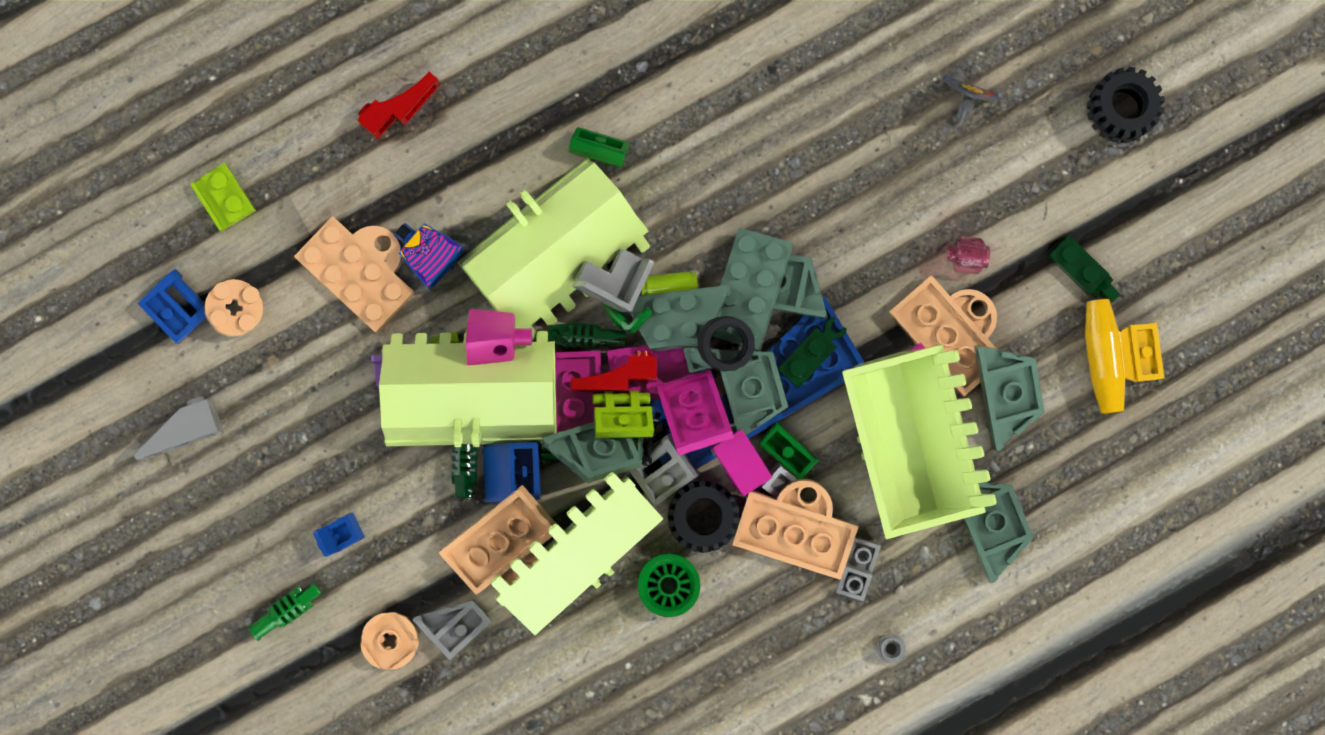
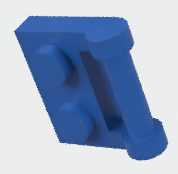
[137,269,207,344]

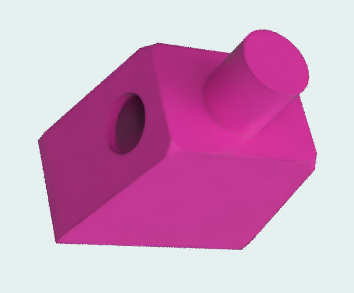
[466,309,532,365]

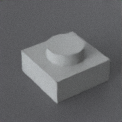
[761,462,798,498]

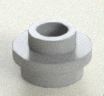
[877,634,906,663]

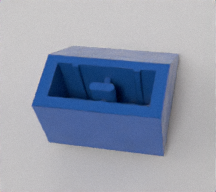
[483,442,542,503]

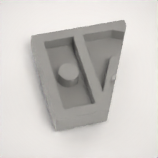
[413,600,493,661]

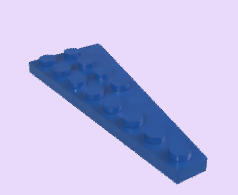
[659,297,864,469]

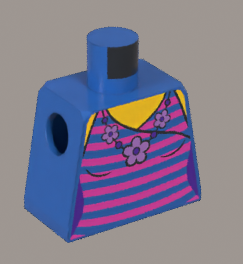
[395,223,466,291]

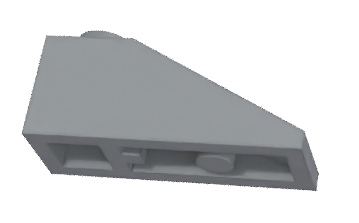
[134,397,224,461]

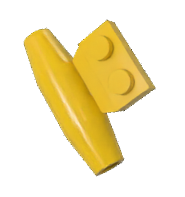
[1085,299,1165,414]

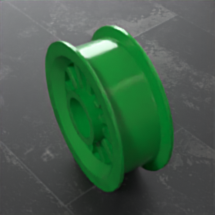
[638,554,701,617]

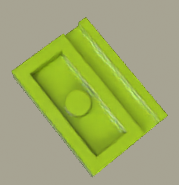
[190,162,256,232]

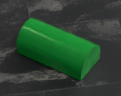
[568,127,630,168]
[758,422,819,479]

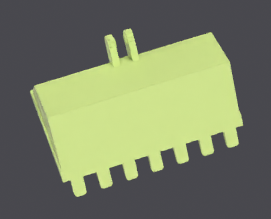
[457,158,650,341]
[379,331,557,447]
[842,344,997,539]
[491,472,663,635]

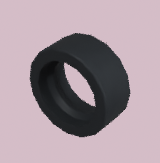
[697,316,755,371]

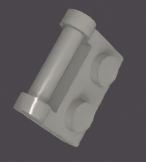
[629,433,699,507]

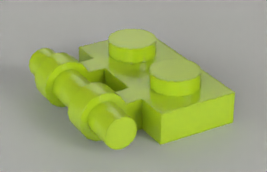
[592,390,654,438]

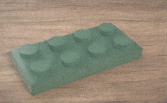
[711,228,793,351]

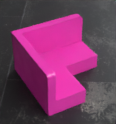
[710,430,773,496]

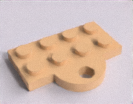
[294,216,415,333]
[888,275,997,397]
[732,479,859,580]
[439,485,556,595]

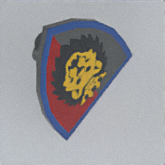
[945,76,998,121]

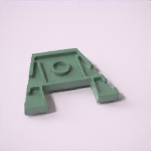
[683,347,788,456]

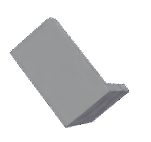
[572,249,654,312]

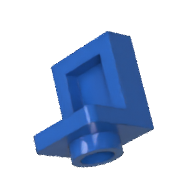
[313,512,366,557]

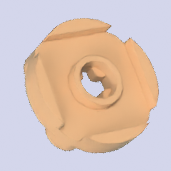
[204,279,263,337]
[361,612,419,670]

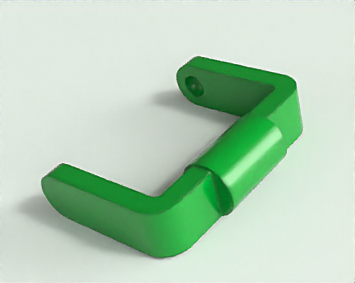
[604,304,652,333]

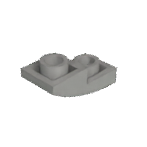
[836,536,881,601]

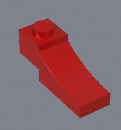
[357,72,441,140]
[571,351,657,392]

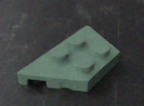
[773,255,827,320]
[629,285,731,352]
[974,345,1045,451]
[542,422,644,483]
[963,482,1034,584]

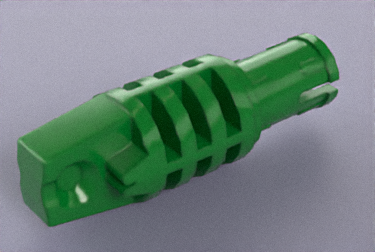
[248,582,322,641]

